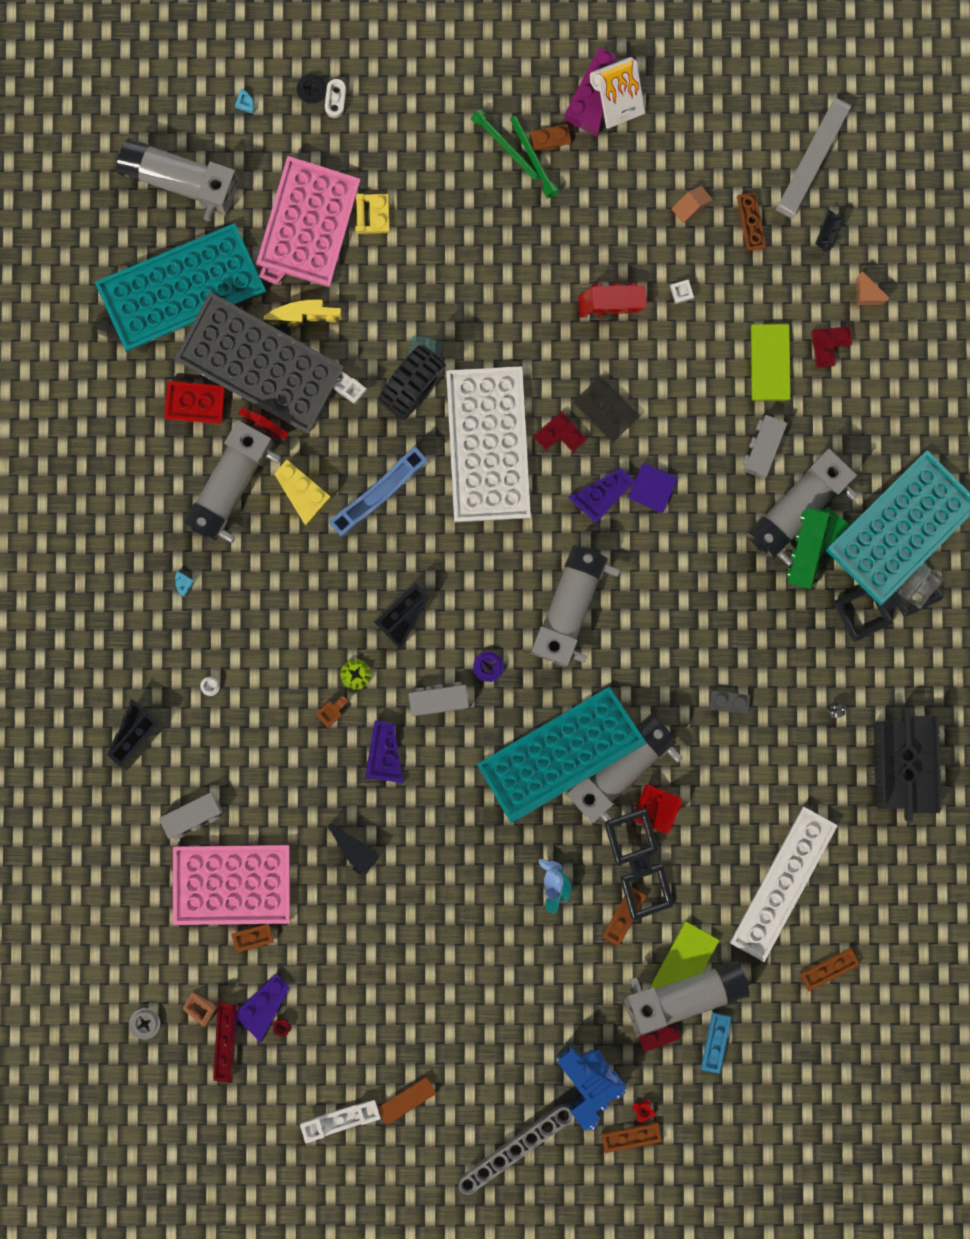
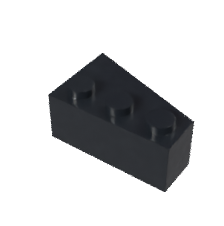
[373,582,429,650]
[107,699,165,770]

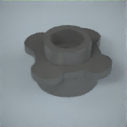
[826,702,847,718]

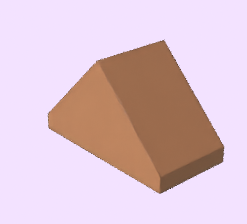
[672,186,713,223]
[856,271,889,305]
[183,992,217,1027]

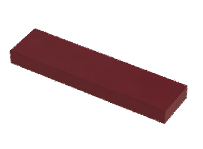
[213,1002,237,1083]

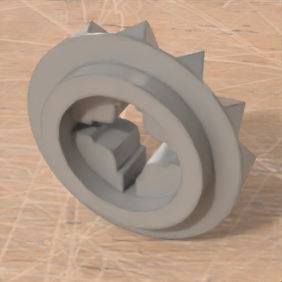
[129,1008,161,1040]

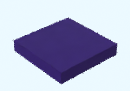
[627,463,678,514]

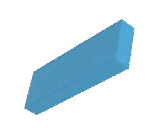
[700,1011,732,1074]

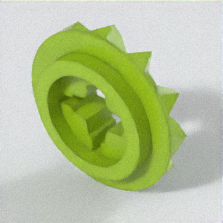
[340,659,371,690]

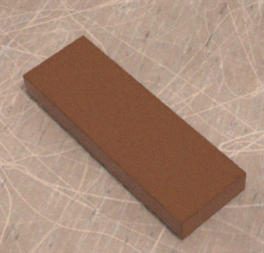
[601,886,647,947]
[799,947,860,991]
[377,1076,437,1125]
[601,1122,662,1153]

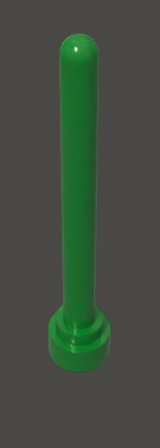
[470,109,539,180]
[510,116,560,198]

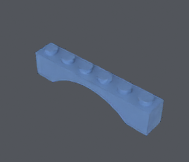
[329,447,428,539]

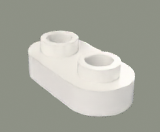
[325,79,346,118]

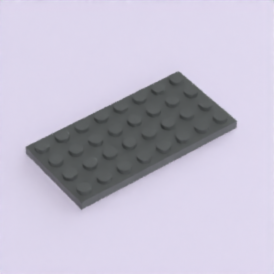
[174,292,345,434]

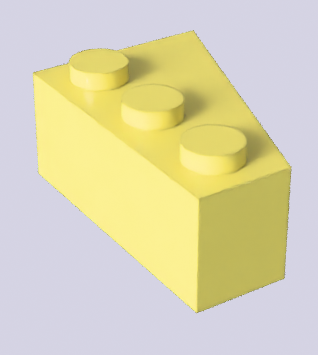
[274,460,332,528]

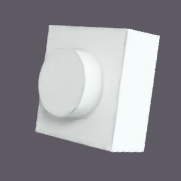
[670,279,694,304]

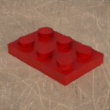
[164,381,225,425]

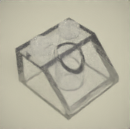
[897,563,944,609]

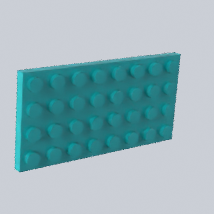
[95,223,266,352]
[826,450,970,606]
[477,687,646,823]

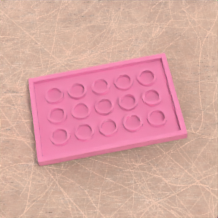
[256,156,360,287]
[173,845,290,925]

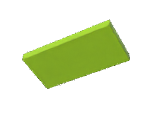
[750,324,790,401]
[648,921,720,989]

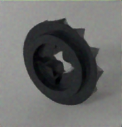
[297,74,327,104]

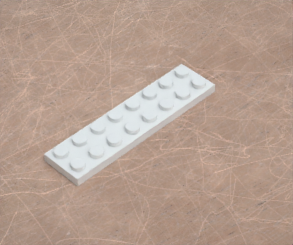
[729,807,838,962]

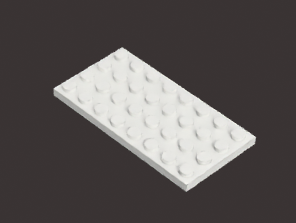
[446,366,531,522]

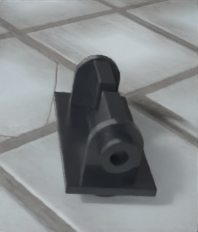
[815,210,845,252]

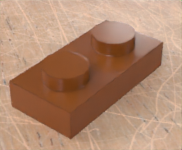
[530,124,571,152]
[231,924,274,953]

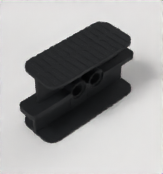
[874,708,942,821]

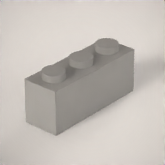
[742,415,787,479]
[408,682,469,717]
[159,792,223,841]

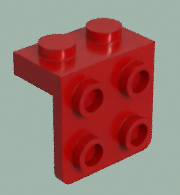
[633,784,682,834]

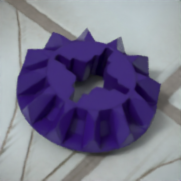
[473,651,504,682]

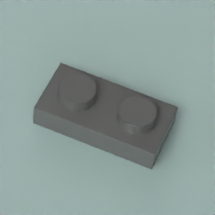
[709,691,750,714]

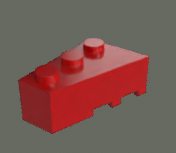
[578,283,647,318]

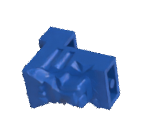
[556,1045,627,1131]

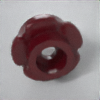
[273,1018,292,1037]

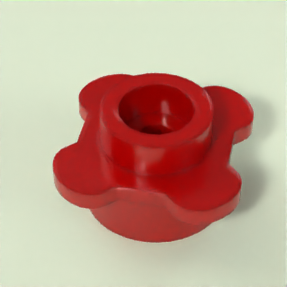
[633,1099,655,1122]

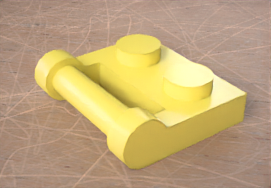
[354,194,390,234]

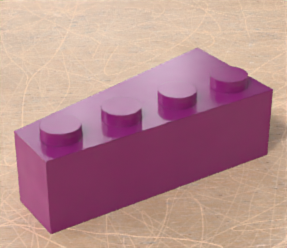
[564,47,616,137]

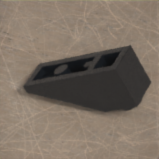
[328,823,380,875]

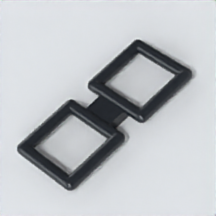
[834,561,943,642]
[605,808,674,920]

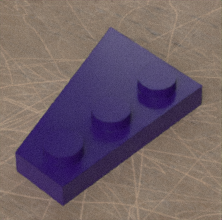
[568,468,635,523]
[237,973,290,1043]

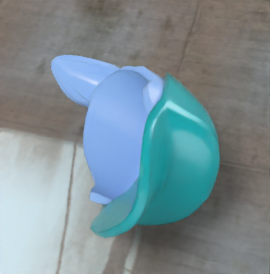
[539,859,572,914]

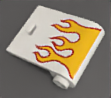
[590,57,645,128]

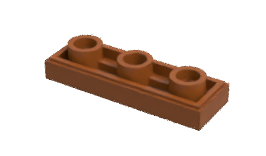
[736,192,766,252]

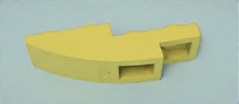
[264,300,342,328]

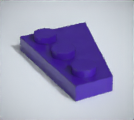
[365,720,403,783]

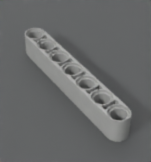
[775,97,852,219]
[459,1104,572,1195]

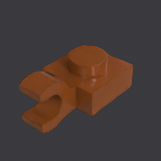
[316,696,349,728]

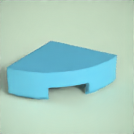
[235,89,254,114]
[175,571,195,597]

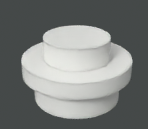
[200,677,220,696]

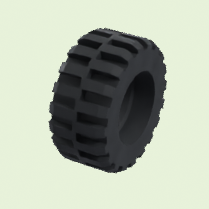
[378,345,446,420]

